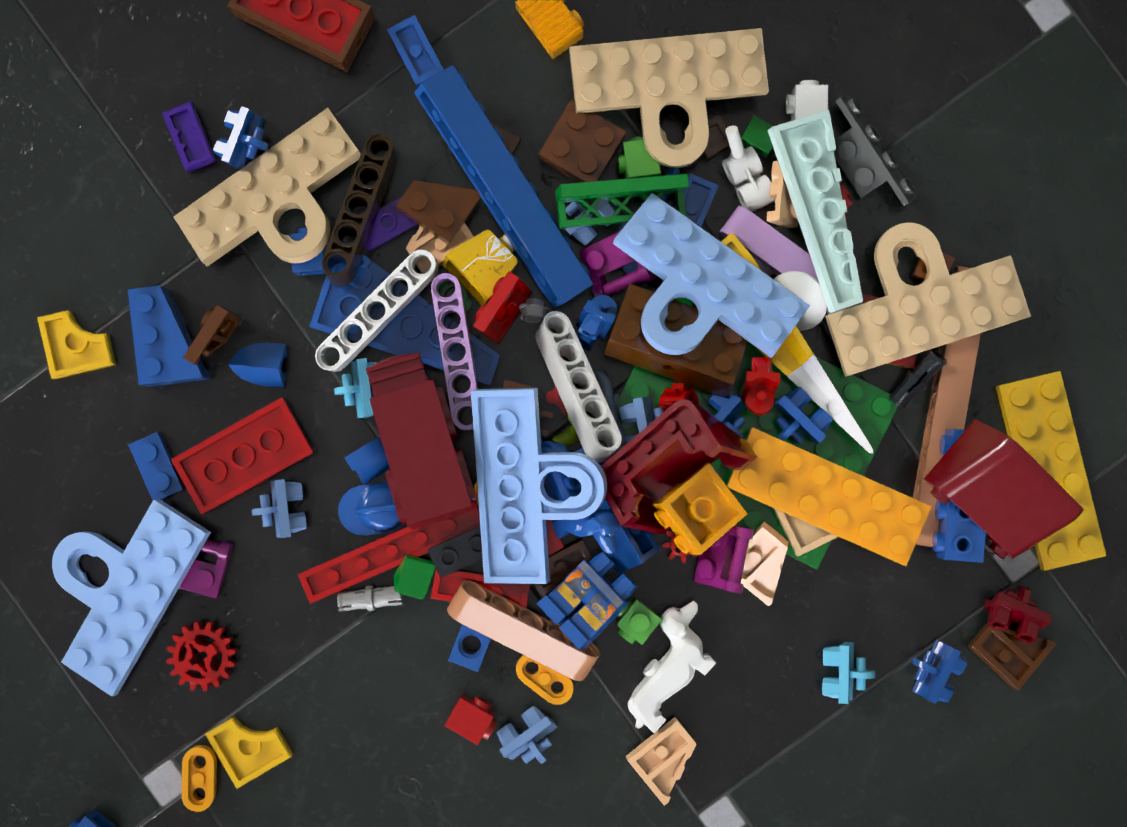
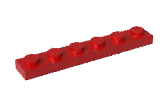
[298,502,480,604]

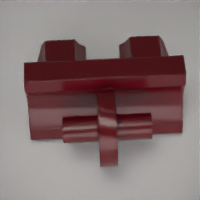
[983,586,1052,643]

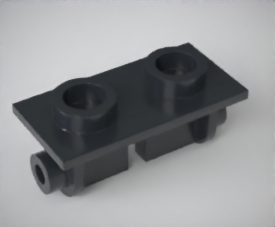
[427,526,483,578]

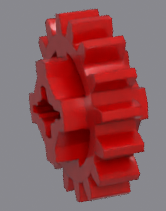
[166,621,238,691]

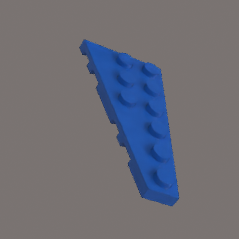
[309,240,501,386]

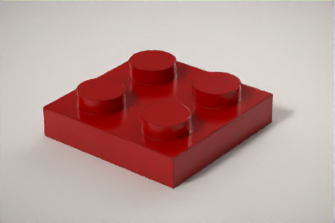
[473,271,533,345]

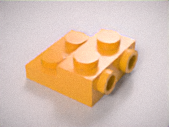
[653,463,747,555]

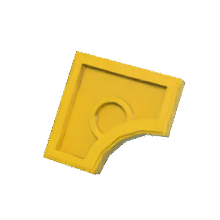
[37,310,116,379]
[205,716,294,789]

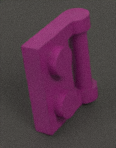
[579,232,656,297]
[694,525,754,594]
[179,540,233,598]

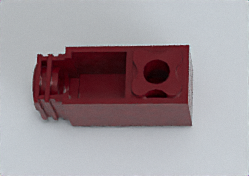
[366,352,477,530]

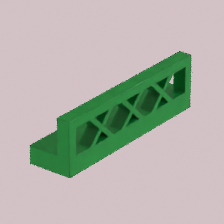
[555,174,689,229]

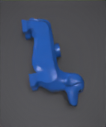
[541,437,619,553]

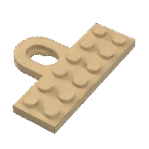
[569,28,769,168]
[174,108,361,267]
[825,222,1031,377]

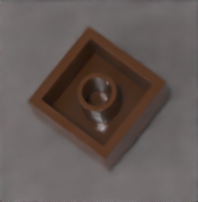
[538,99,626,183]

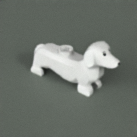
[628,601,716,734]

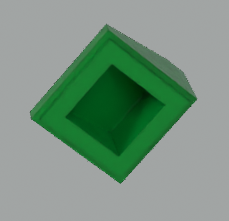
[741,115,773,158]
[394,554,435,599]

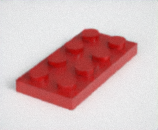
[171,397,315,515]

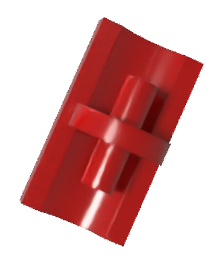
[740,357,780,415]

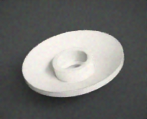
[774,271,828,331]

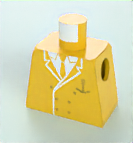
[442,230,518,306]

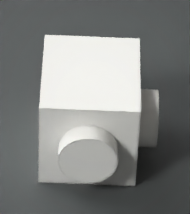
[786,80,828,121]

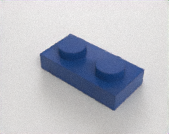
[387,15,444,88]
[128,432,185,501]

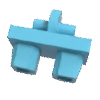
[334,358,377,418]
[822,642,875,704]

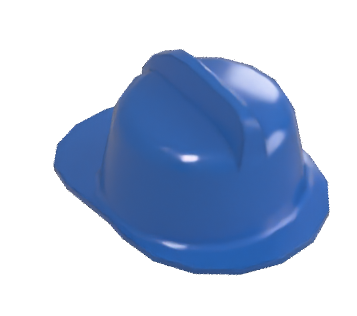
[338,482,407,536]

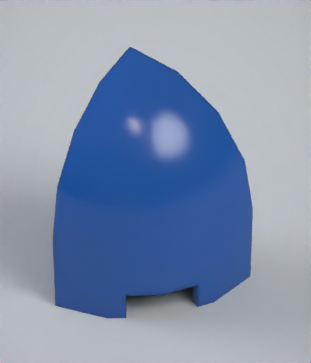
[228,342,287,388]
[344,437,389,484]

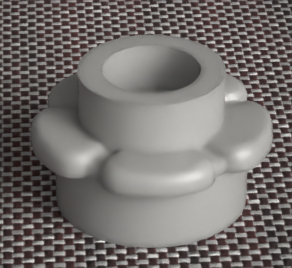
[519,298,550,324]

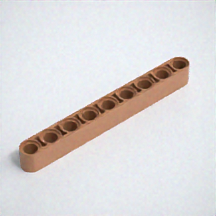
[913,266,981,547]

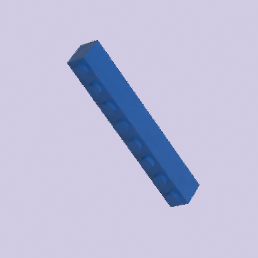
[414,65,593,309]

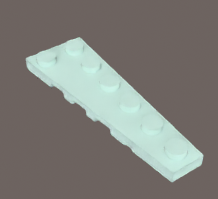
[768,110,863,313]

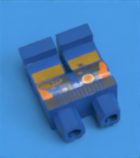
[537,552,637,650]

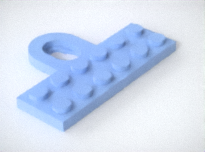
[613,193,810,358]
[471,388,607,584]
[52,499,211,696]

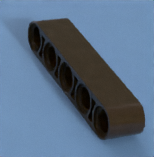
[322,133,397,287]

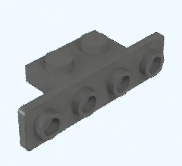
[834,95,916,207]

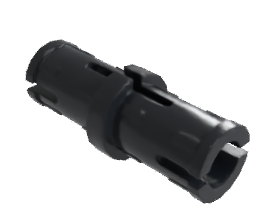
[889,349,947,409]

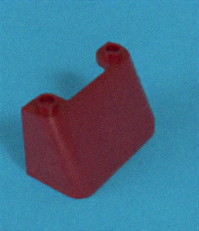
[601,399,757,534]
[924,419,1084,560]

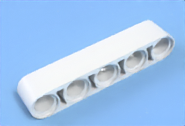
[315,250,439,372]
[535,311,622,463]

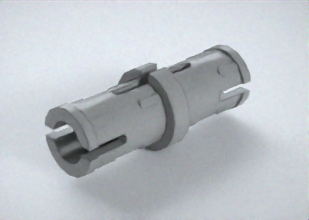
[337,585,404,612]

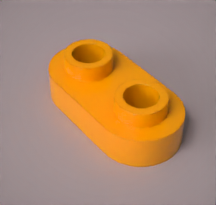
[516,655,573,705]
[181,745,217,812]

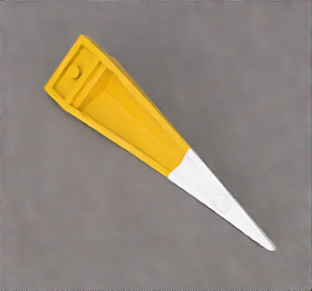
[721,232,873,454]

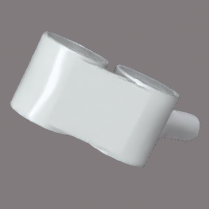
[722,126,775,212]

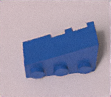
[128,285,212,387]

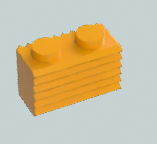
[515,0,585,59]

